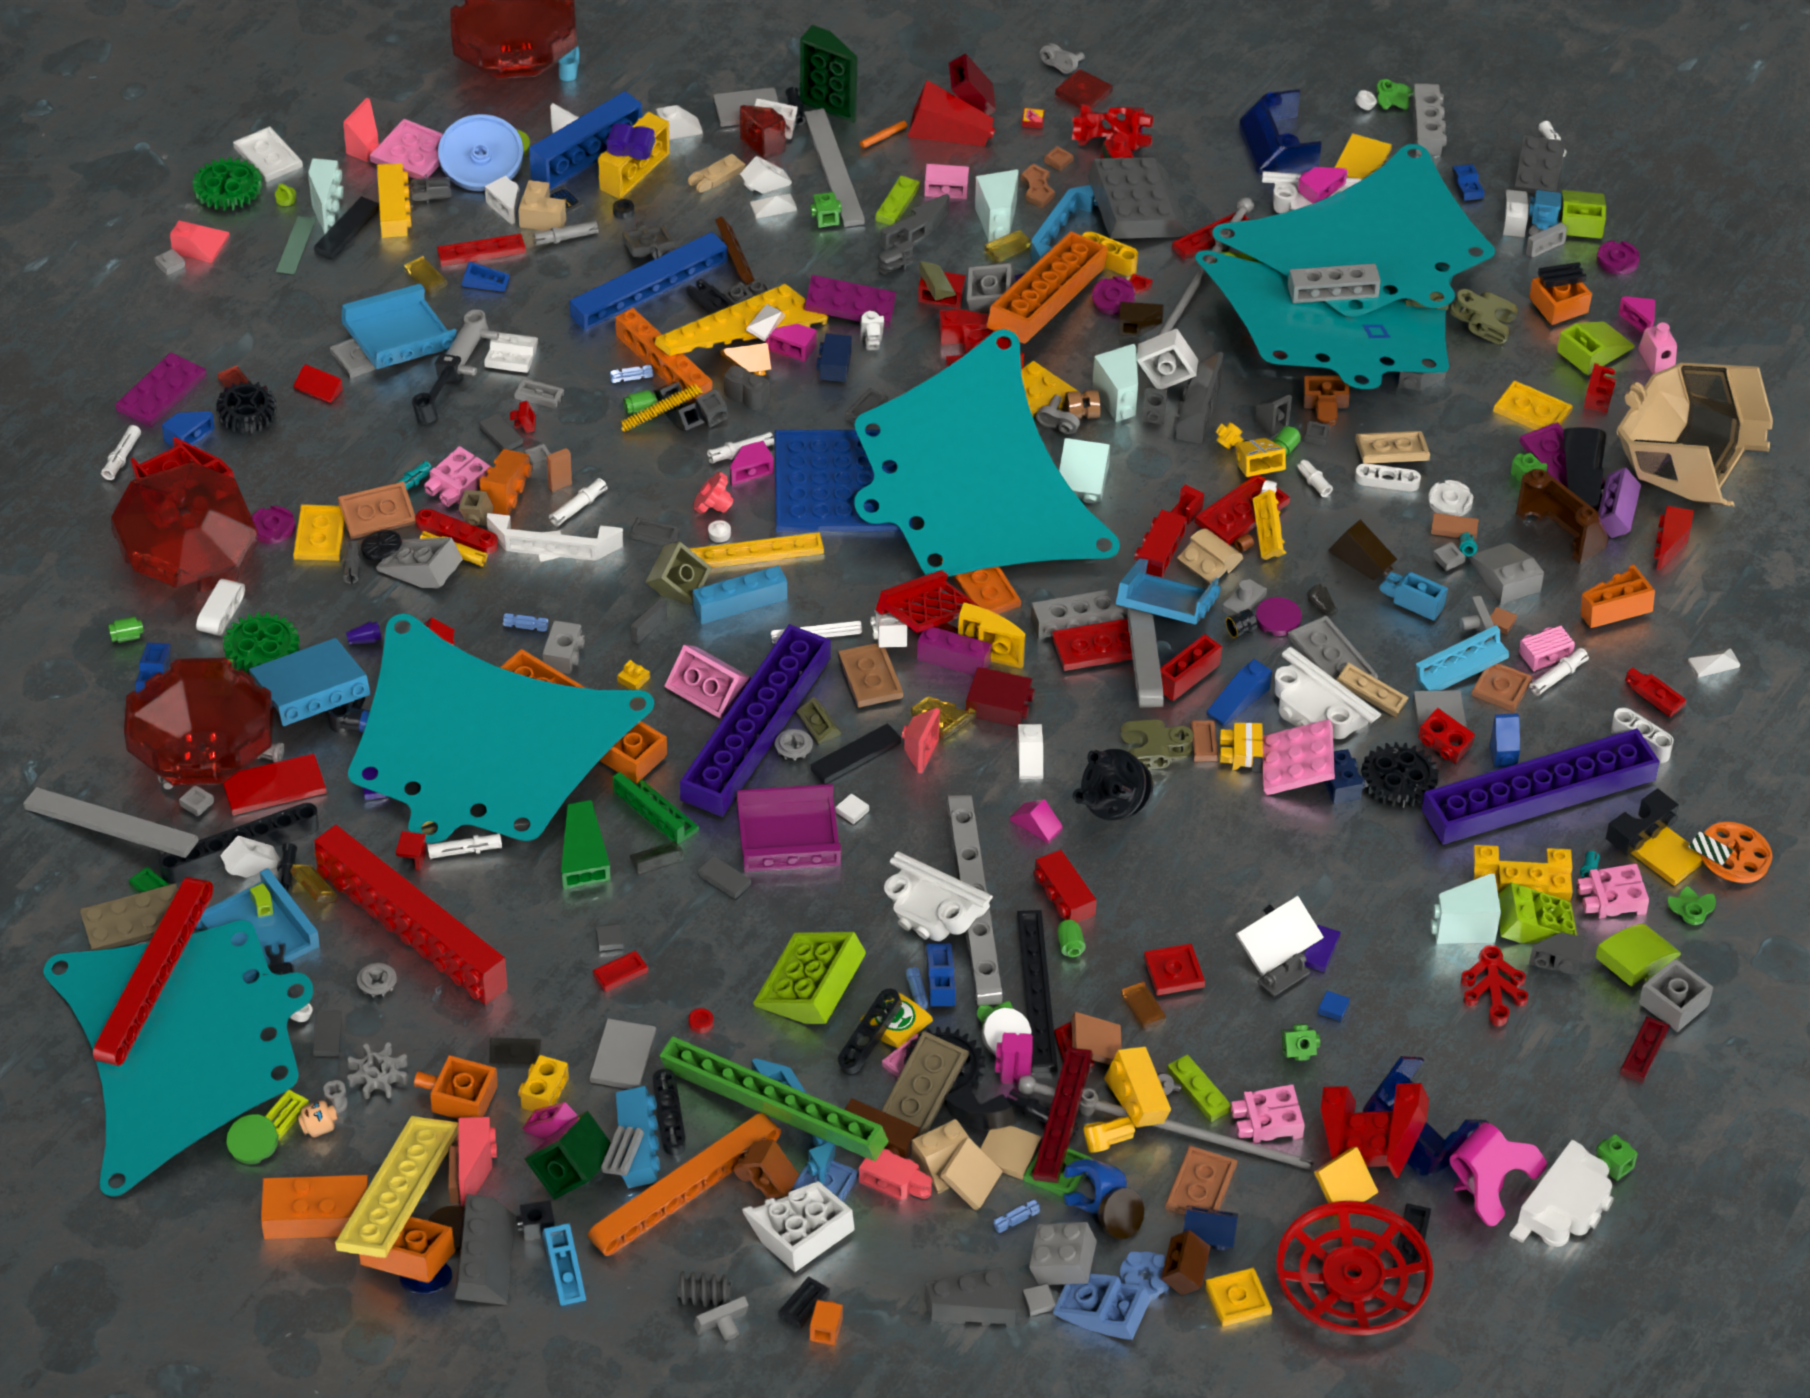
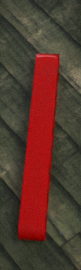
[93,877,213,1066]

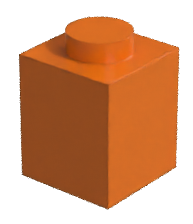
[810,1300,843,1346]

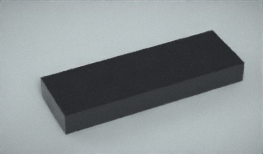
[1392,1203,1432,1275]

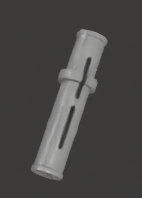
[533,221,598,246]

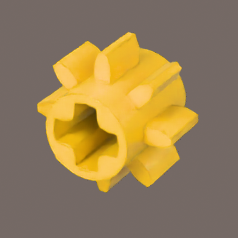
[1215,422,1244,449]

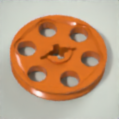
[1700,822,1772,883]

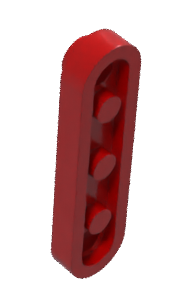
[415,509,498,554]

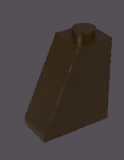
[1328,519,1398,581]

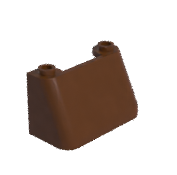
[1516,469,1608,564]

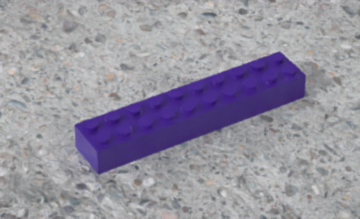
[680,624,831,817]
[1422,728,1660,845]

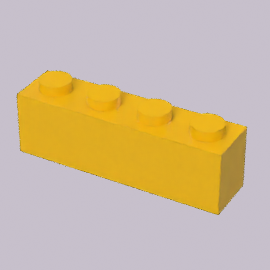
[377,163,411,238]

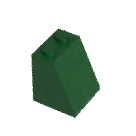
[524,1110,611,1200]

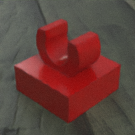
[510,400,536,433]

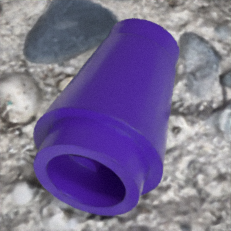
[346,621,382,645]

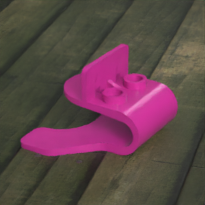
[1450,1122,1547,1227]

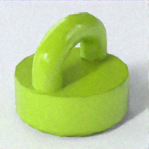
[275,183,297,206]

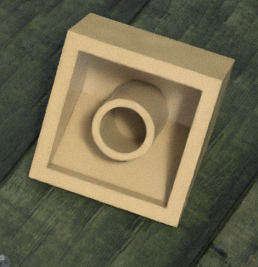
[911,1119,969,1194]

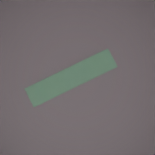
[276,216,316,275]

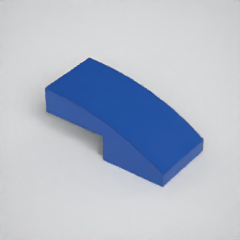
[1452,164,1484,201]

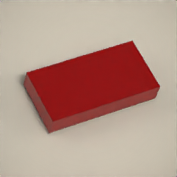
[593,950,648,992]

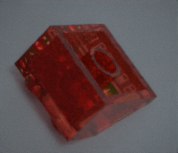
[740,105,786,160]

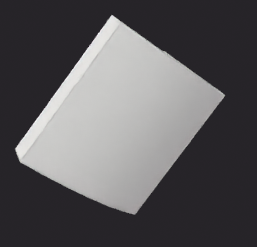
[485,332,538,373]

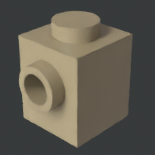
[459,490,494,526]

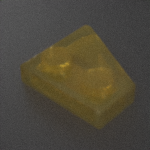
[911,696,976,741]

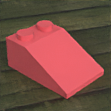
[459,1117,497,1207]

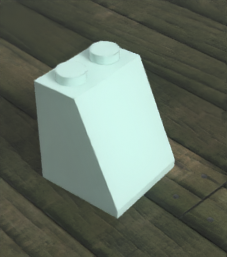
[975,170,1018,241]
[1092,344,1138,422]
[1059,438,1110,504]
[1430,874,1501,944]

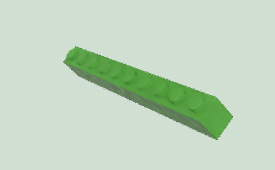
[659,1036,889,1162]

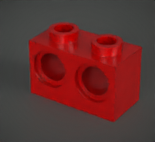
[1418,707,1476,765]

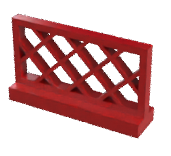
[875,570,979,633]

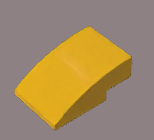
[958,603,1026,668]

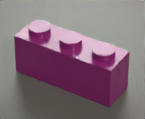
[917,627,992,676]

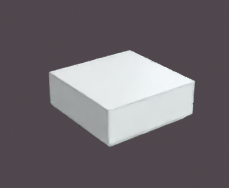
[836,793,869,825]

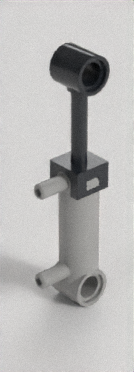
[412,309,499,424]

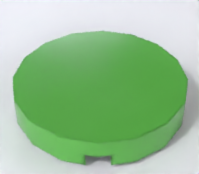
[226,1114,279,1164]

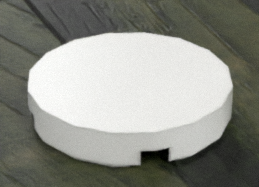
[1428,480,1474,516]
[981,1008,1031,1055]

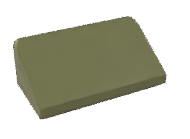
[919,261,955,300]
[796,696,843,744]

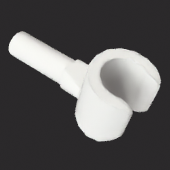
[1253,480,1277,505]

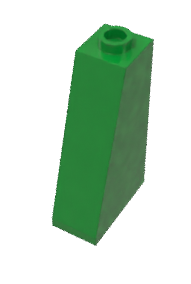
[561,800,611,889]

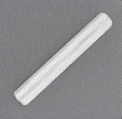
[771,620,862,644]

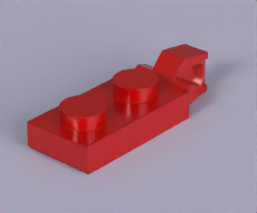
[1625,667,1687,718]

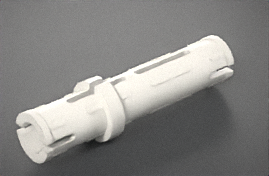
[101,425,141,480]
[707,432,774,464]
[549,478,607,527]
[1529,648,1589,696]
[427,833,502,859]

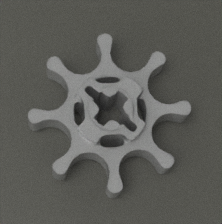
[347,1043,408,1099]

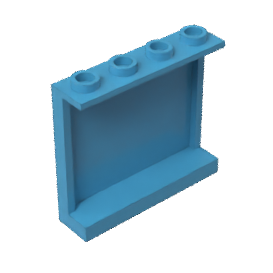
[341,284,456,369]
[1116,558,1221,625]
[249,638,371,726]
[195,868,320,983]

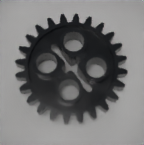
[1361,742,1439,808]
[904,1027,986,1094]

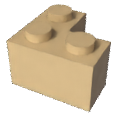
[519,180,566,231]

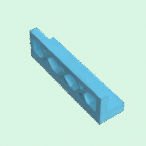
[1416,625,1509,691]

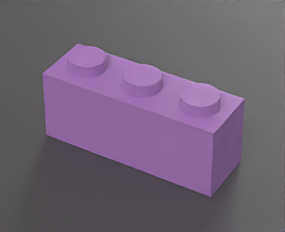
[1598,467,1641,538]

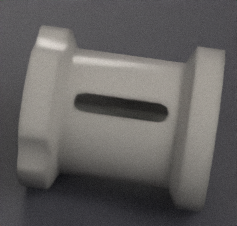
[254,738,284,763]
[323,1080,348,1113]

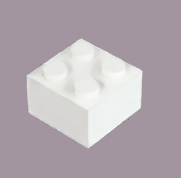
[1137,328,1198,389]

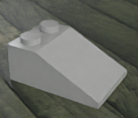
[376,537,463,589]
[1468,543,1544,604]

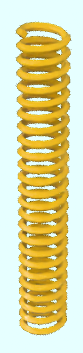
[621,384,702,432]

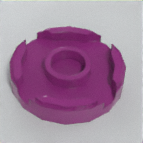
[1597,240,1640,275]
[1092,276,1135,315]
[250,506,295,544]
[1255,597,1302,636]

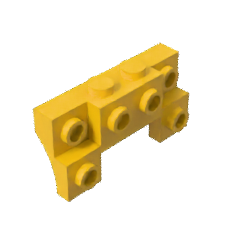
[1473,845,1572,902]

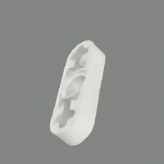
[1355,464,1421,492]

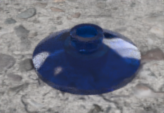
[399,1263,452,1295]

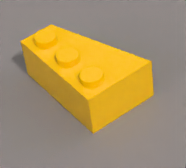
[1104,1047,1171,1127]

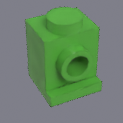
[1511,452,1548,483]

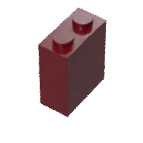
[948,53,996,116]
[965,667,1035,727]

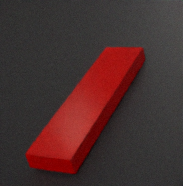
[1171,212,1250,260]
[437,234,526,267]

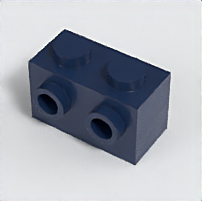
[816,333,852,382]
[1324,749,1365,804]
[1183,1206,1238,1251]

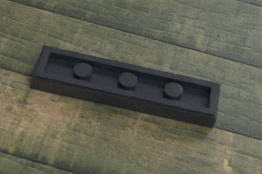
[314,196,380,259]
[811,723,902,784]

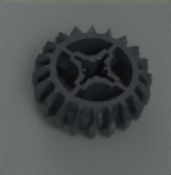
[216,381,277,435]

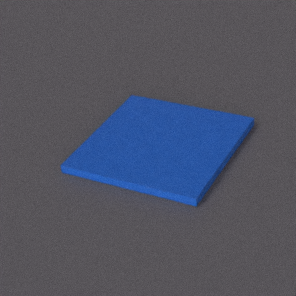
[775,429,912,532]

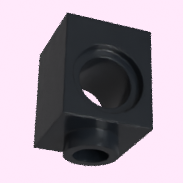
[516,1200,555,1241]

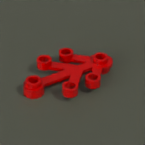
[1461,945,1528,1026]

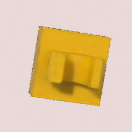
[617,660,650,690]

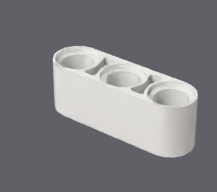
[196,578,245,636]
[1611,708,1674,763]

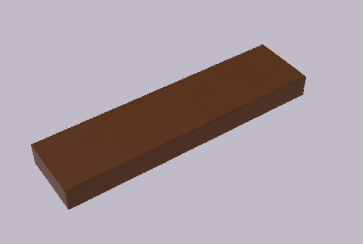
[715,216,755,285]

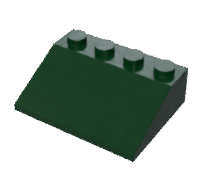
[800,25,858,123]

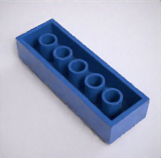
[529,91,642,190]

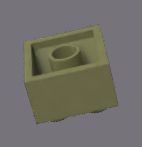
[645,541,712,605]

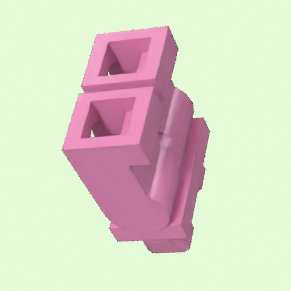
[424,446,491,507]
[1576,863,1649,919]
[1231,1085,1304,1144]

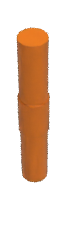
[859,120,907,149]

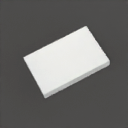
[233,127,303,182]
[1235,896,1324,976]

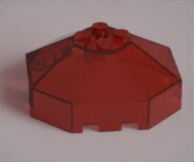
[450,0,578,79]
[111,462,258,593]
[124,657,274,786]

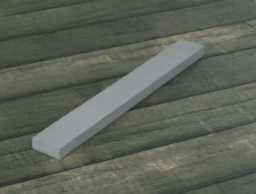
[804,109,865,227]
[23,787,198,858]

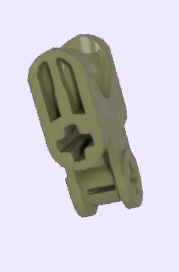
[1450,289,1518,345]
[1120,719,1193,770]

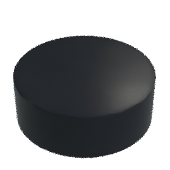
[613,199,634,219]

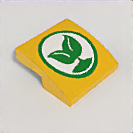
[860,993,933,1048]

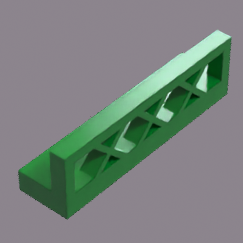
[613,772,699,845]

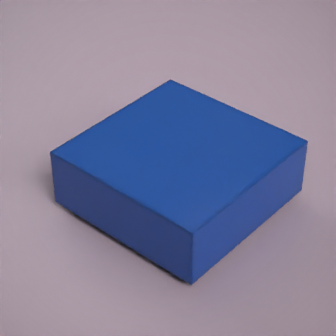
[1318,991,1350,1022]

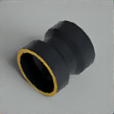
[1225,609,1257,638]

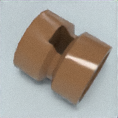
[1065,390,1100,420]

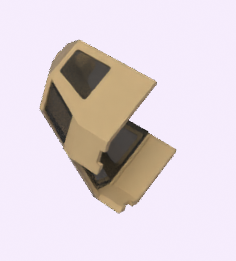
[1617,363,1773,507]

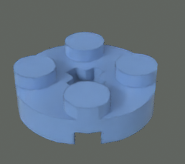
[1119,1251,1170,1300]

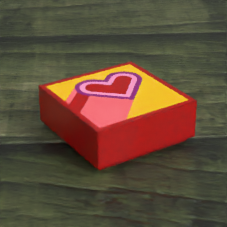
[1022,108,1045,129]

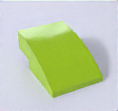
[1595,923,1681,987]

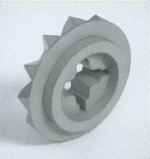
[775,729,813,761]
[357,963,397,998]

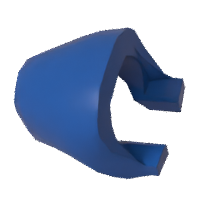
[1064,1159,1127,1214]

